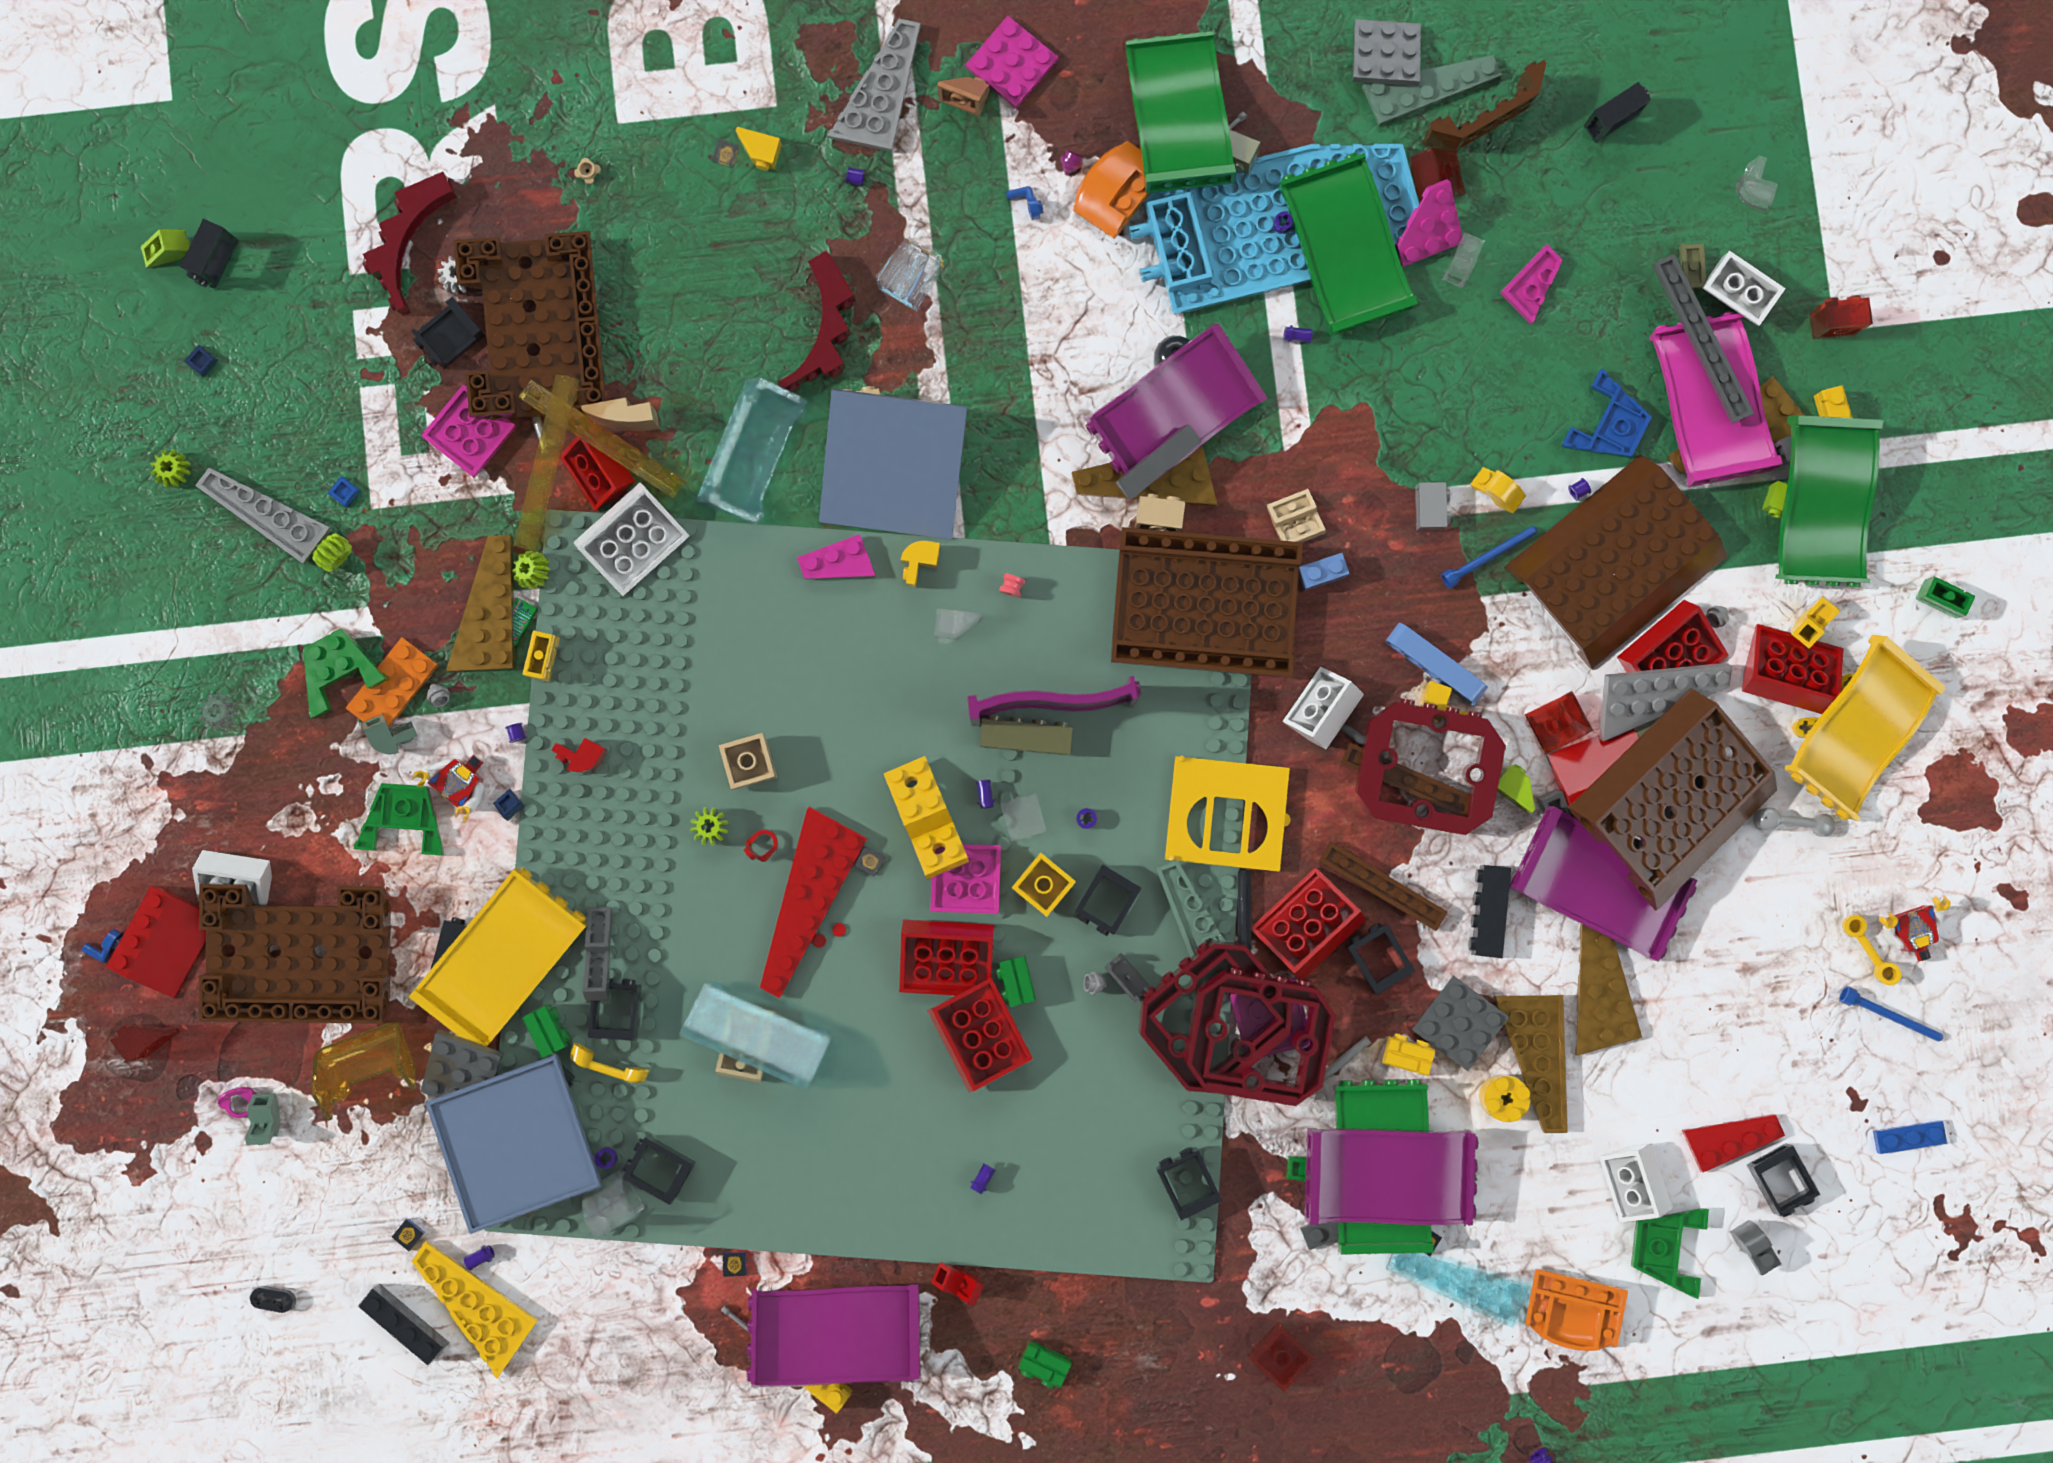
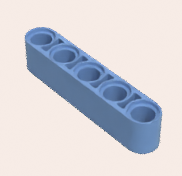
[1385,623,1488,706]

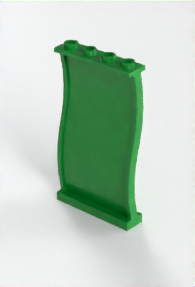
[1126,31,1236,193]
[1278,152,1418,337]
[1775,415,1883,587]
[1333,1079,1434,1255]

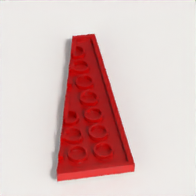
[760,807,868,999]

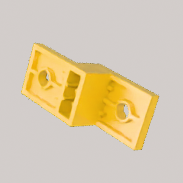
[883,756,969,880]

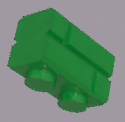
[1916,576,1975,619]
[996,955,1036,1007]
[522,1004,571,1059]
[1018,1340,1072,1389]

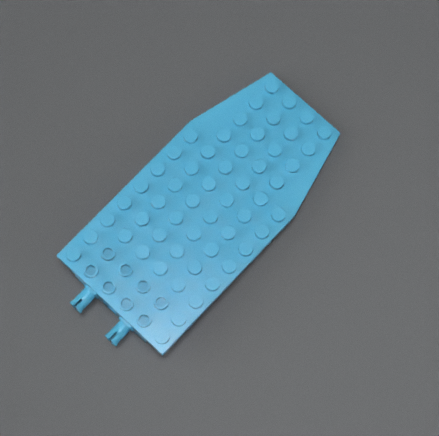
[1128,144,1419,315]

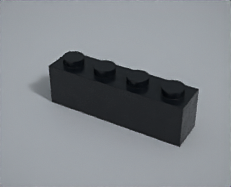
[1468,865,1511,959]
[357,1284,450,1366]

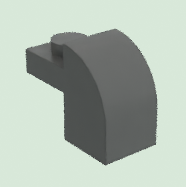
[1730,1220,1782,1276]

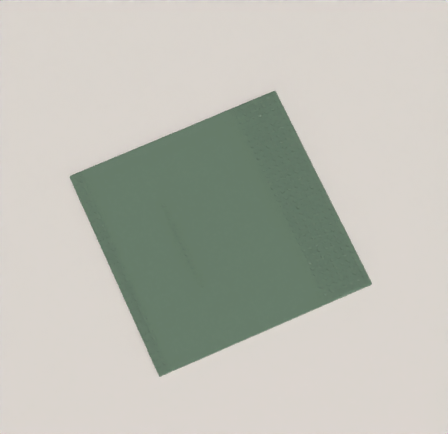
[485,509,1252,1283]

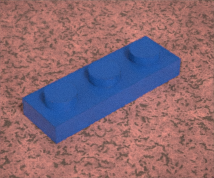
[1873,1120,1947,1154]

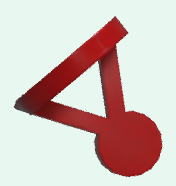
[744,829,778,862]

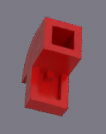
[551,737,608,773]
[931,1262,984,1306]

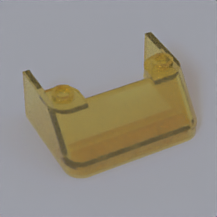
[312,1022,415,1121]

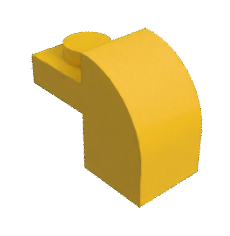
[1470,467,1526,514]
[901,541,940,588]
[1791,595,1840,648]
[1421,681,1468,724]

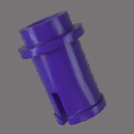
[1283,325,1312,343]
[976,780,995,809]
[970,1163,996,1194]
[463,1245,495,1271]

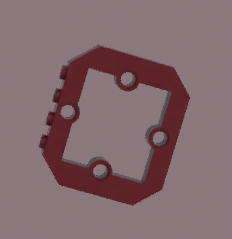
[1355,698,1506,835]
[1138,941,1293,1093]
[1184,967,1336,1106]

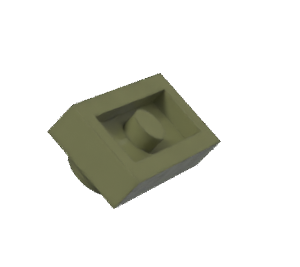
[1679,244,1706,290]

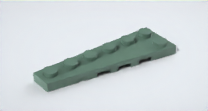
[1362,55,1502,126]
[1156,860,1233,985]

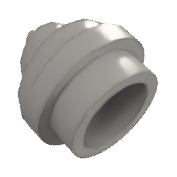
[1706,606,1729,628]
[427,684,450,707]
[1084,972,1108,995]

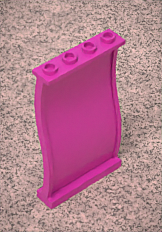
[1649,312,1783,487]

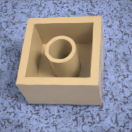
[1135,494,1185,532]
[718,733,778,791]

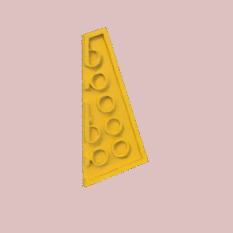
[412,1241,539,1379]

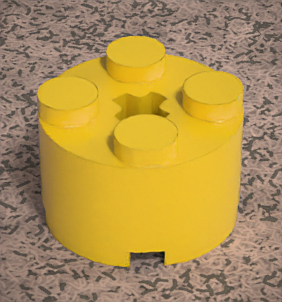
[1479,1074,1530,1122]

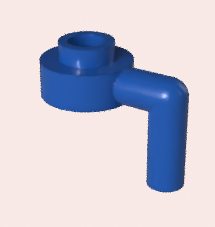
[1006,186,1044,221]
[81,928,123,963]

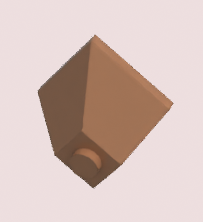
[937,77,989,116]

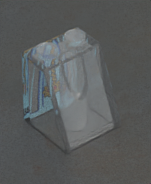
[876,238,944,311]
[582,1169,645,1240]

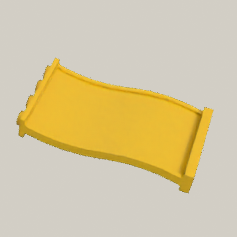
[1784,634,1946,821]
[409,867,587,1047]

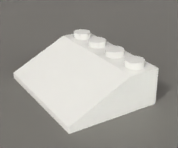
[573,482,689,596]

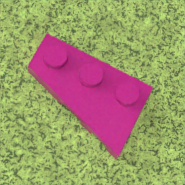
[1500,244,1562,324]
[797,534,876,580]

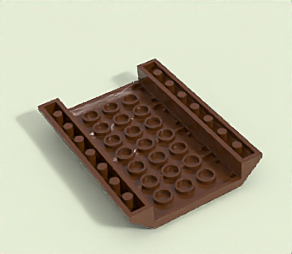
[1505,454,1728,669]
[1111,527,1303,678]

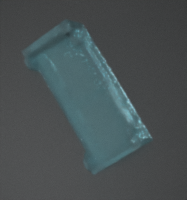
[696,377,807,524]
[679,981,832,1091]

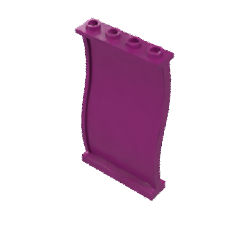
[1084,323,1267,480]
[967,676,1141,726]
[1510,807,1698,962]
[1305,1128,1479,1226]
[747,1285,920,1388]

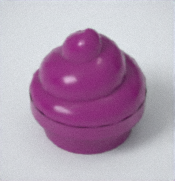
[1061,150,1083,175]

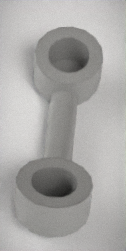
[1753,808,1835,837]

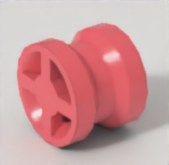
[999,574,1026,598]

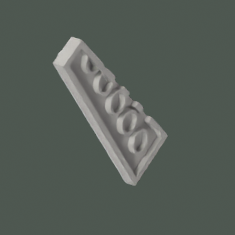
[195,468,332,565]

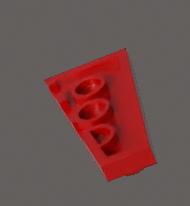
[1682,1114,1785,1173]

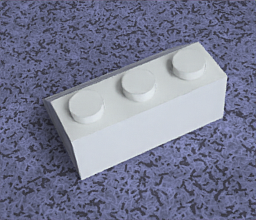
[1703,251,1785,326]
[1283,667,1364,749]
[192,850,272,905]
[1599,1143,1673,1223]

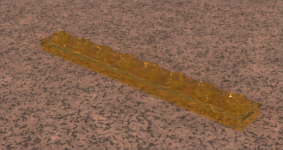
[514,373,580,552]
[519,380,685,498]

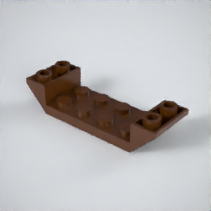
[1422,60,1546,153]

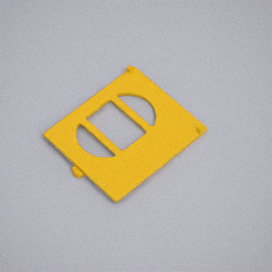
[1165,756,1291,872]

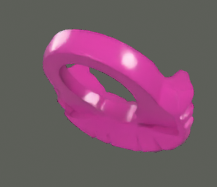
[217,1087,257,1118]

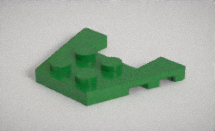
[303,628,388,719]
[354,783,444,856]
[1631,1208,1709,1299]

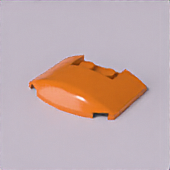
[1073,141,1151,240]
[1525,1269,1628,1351]

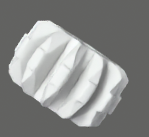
[438,256,466,294]

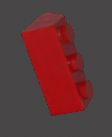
[559,426,635,511]

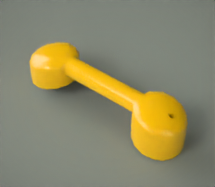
[1842,914,1901,985]
[570,1043,649,1083]

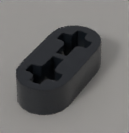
[250,1286,296,1313]

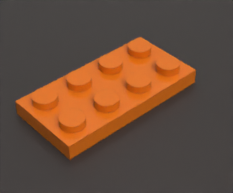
[346,637,439,728]

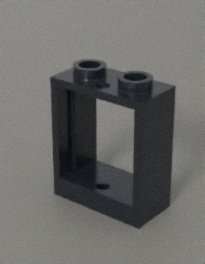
[1583,82,1651,143]
[180,219,239,288]
[1074,865,1142,936]
[1345,922,1415,995]
[588,978,642,1041]
[622,1135,696,1205]
[1747,1143,1821,1217]
[1156,1147,1222,1221]

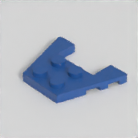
[1561,368,1652,458]

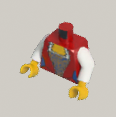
[411,754,484,823]
[1879,895,1951,962]

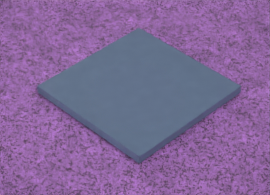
[819,388,968,540]
[425,1054,603,1234]

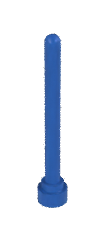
[1441,526,1537,589]
[1839,986,1943,1042]

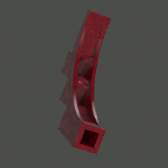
[362,171,457,316]
[777,250,856,394]

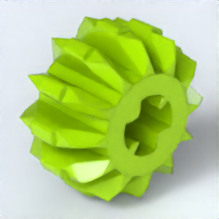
[150,449,191,488]
[313,533,352,572]
[512,551,552,589]
[690,807,729,845]

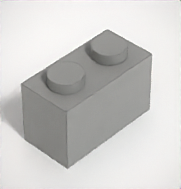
[1415,482,1451,531]

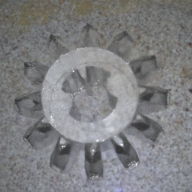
[197,692,239,731]

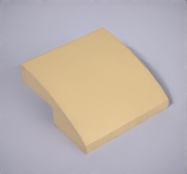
[1267,489,1326,542]

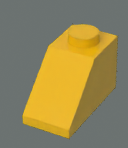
[736,127,782,171]

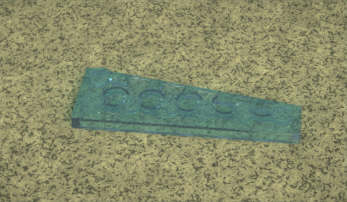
[1385,1253,1531,1328]

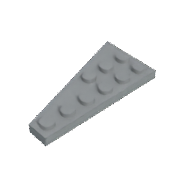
[827,19,921,152]
[1599,663,1732,741]

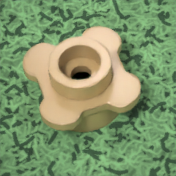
[574,158,601,184]

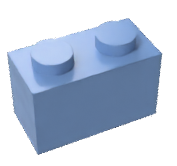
[1298,553,1349,592]

